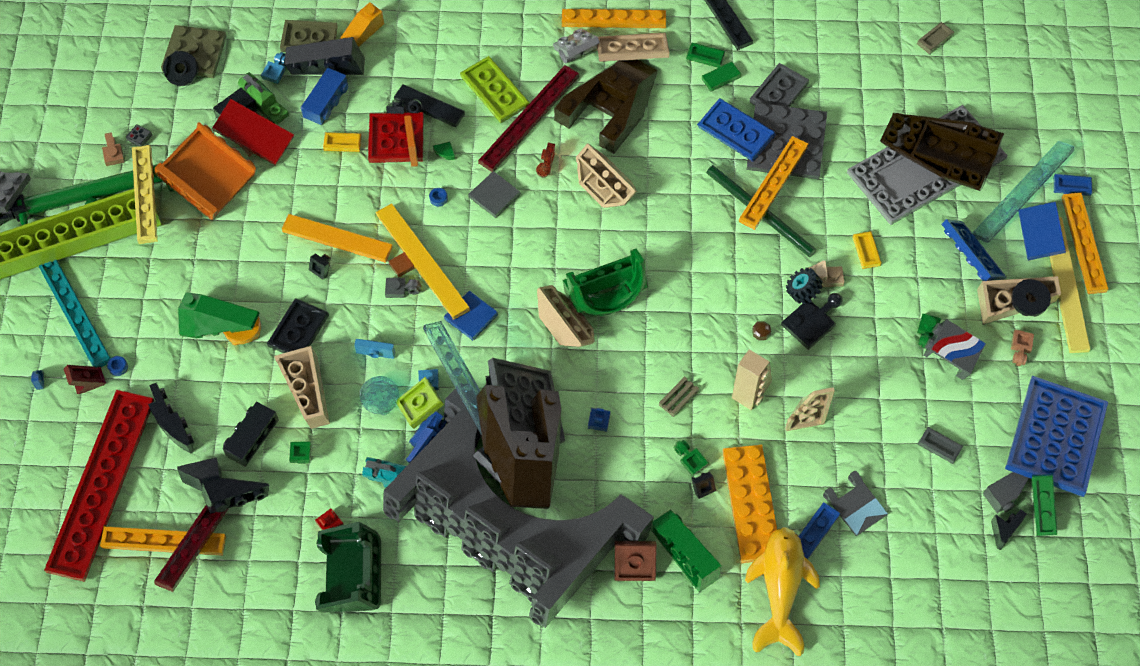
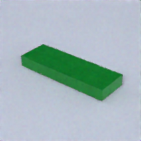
[1032,474,1057,536]

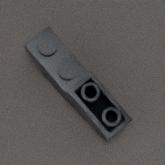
[148,382,195,454]

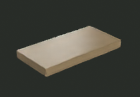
[597,33,670,62]

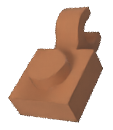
[102,132,124,166]

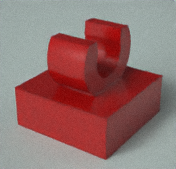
[315,508,344,530]

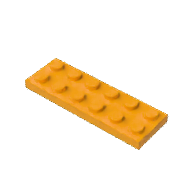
[722,445,777,563]

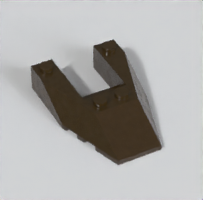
[554,59,658,154]
[476,385,561,509]

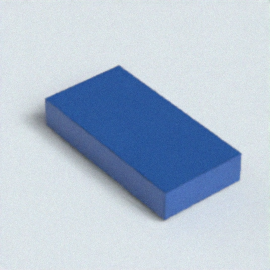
[1053,174,1092,196]

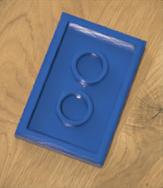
[1018,202,1066,261]

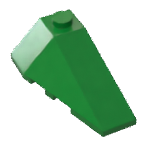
[178,292,260,339]

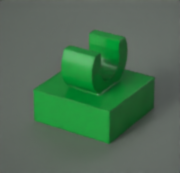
[289,441,311,464]

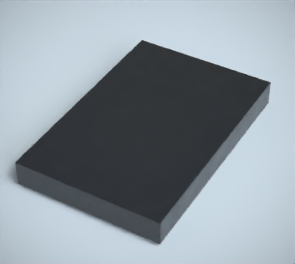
[267,298,329,353]

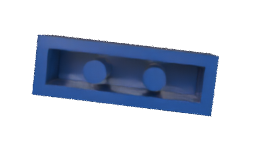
[301,68,349,125]

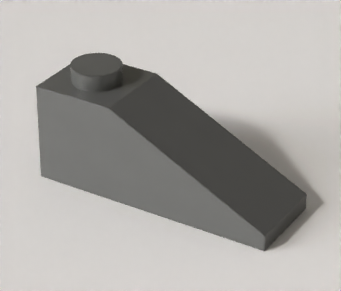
[983,472,1029,514]

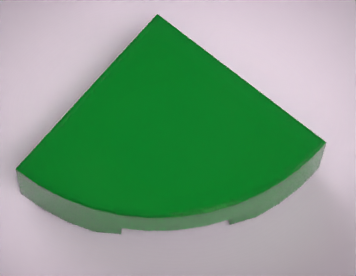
[433,141,455,160]

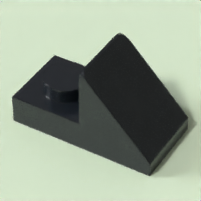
[991,509,1027,550]

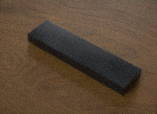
[704,0,753,50]
[394,84,465,127]

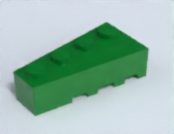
[650,509,722,593]

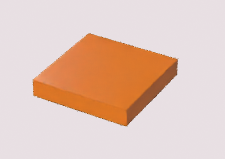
[404,115,418,167]

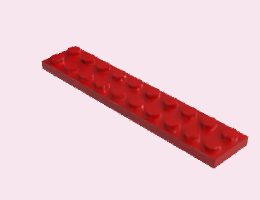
[44,390,155,582]

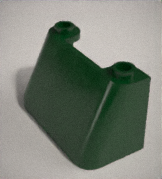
[315,522,381,613]

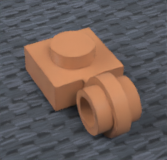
[1011,330,1034,366]

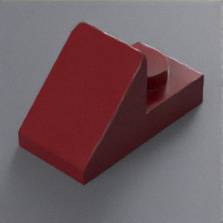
[64,365,106,394]

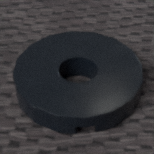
[163,51,199,87]
[1011,279,1051,317]

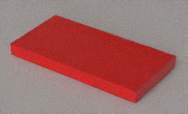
[212,99,294,166]

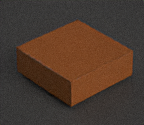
[388,252,415,278]

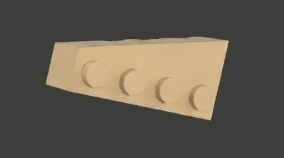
[732,349,772,410]

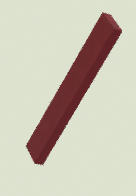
[154,505,229,592]

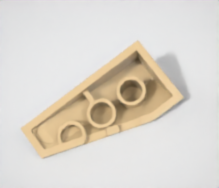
[785,387,835,431]

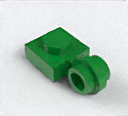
[917,313,941,349]
[674,440,709,477]

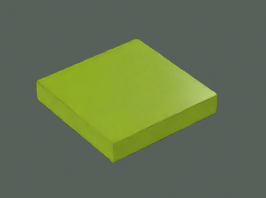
[395,377,444,429]

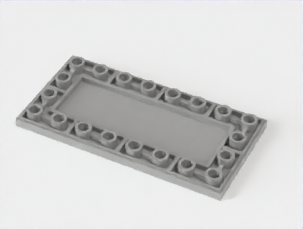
[847,105,1008,225]

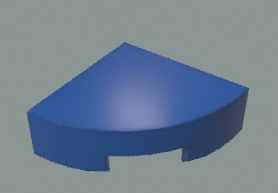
[31,370,44,390]

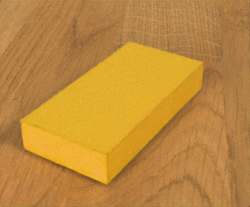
[323,132,361,152]
[852,231,881,269]

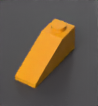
[340,2,384,47]

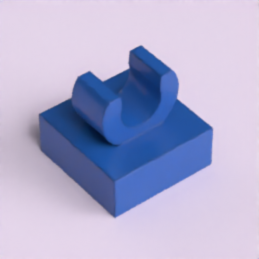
[588,408,611,432]

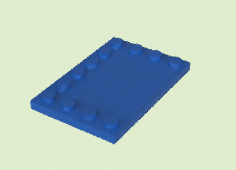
[1005,376,1108,497]

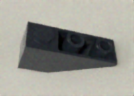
[202,478,269,514]

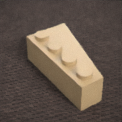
[977,276,1061,325]
[274,346,330,429]

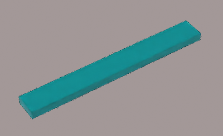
[39,260,111,367]

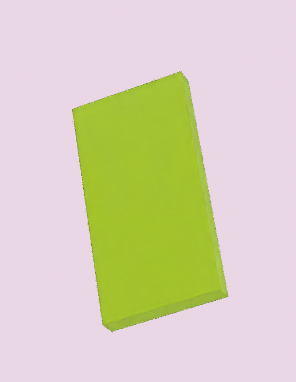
[460,56,530,123]

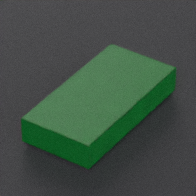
[686,42,725,68]
[702,62,741,92]

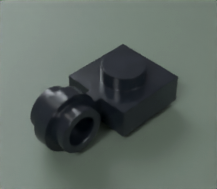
[386,99,422,114]

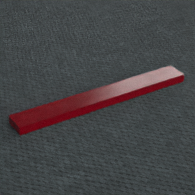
[478,65,579,172]

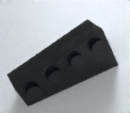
[284,37,365,75]

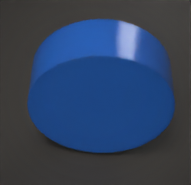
[429,188,448,207]
[107,356,128,376]

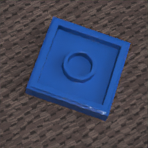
[444,291,498,341]

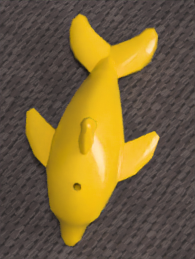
[745,527,820,656]

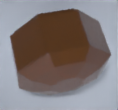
[752,321,771,341]

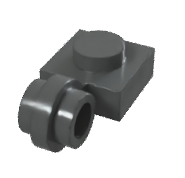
[385,278,422,298]

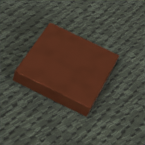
[614,541,656,581]

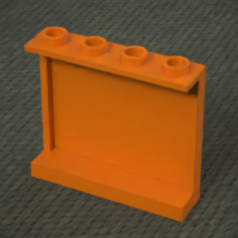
[154,122,256,220]

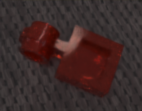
[536,142,555,178]

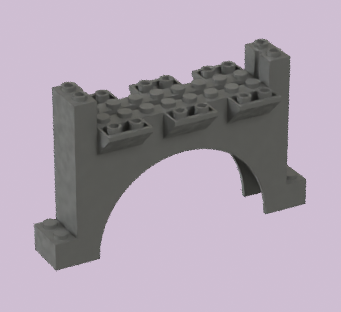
[383,384,654,628]

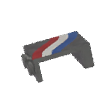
[923,319,986,380]

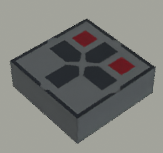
[126,124,152,146]

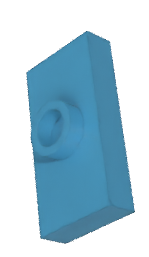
[354,339,395,359]

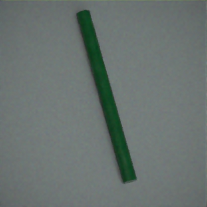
[706,165,817,258]

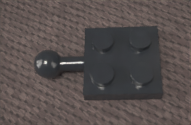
[781,293,843,350]

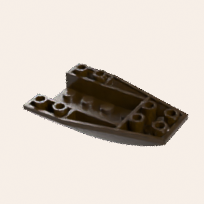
[880,113,1004,191]

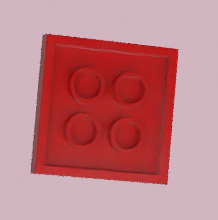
[368,112,424,163]

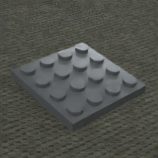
[746,103,827,180]
[488,358,565,444]

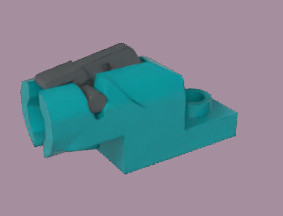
[362,457,407,488]

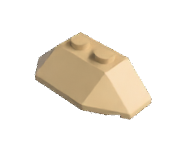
[576,143,637,208]
[537,285,595,347]

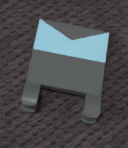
[823,471,888,536]

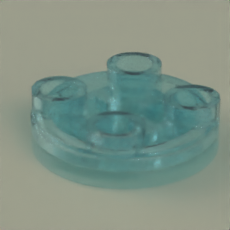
[360,376,399,415]

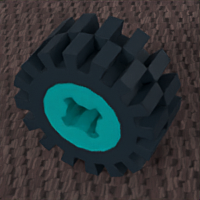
[786,267,823,304]

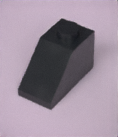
[177,457,222,491]

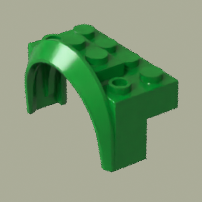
[562,248,648,316]

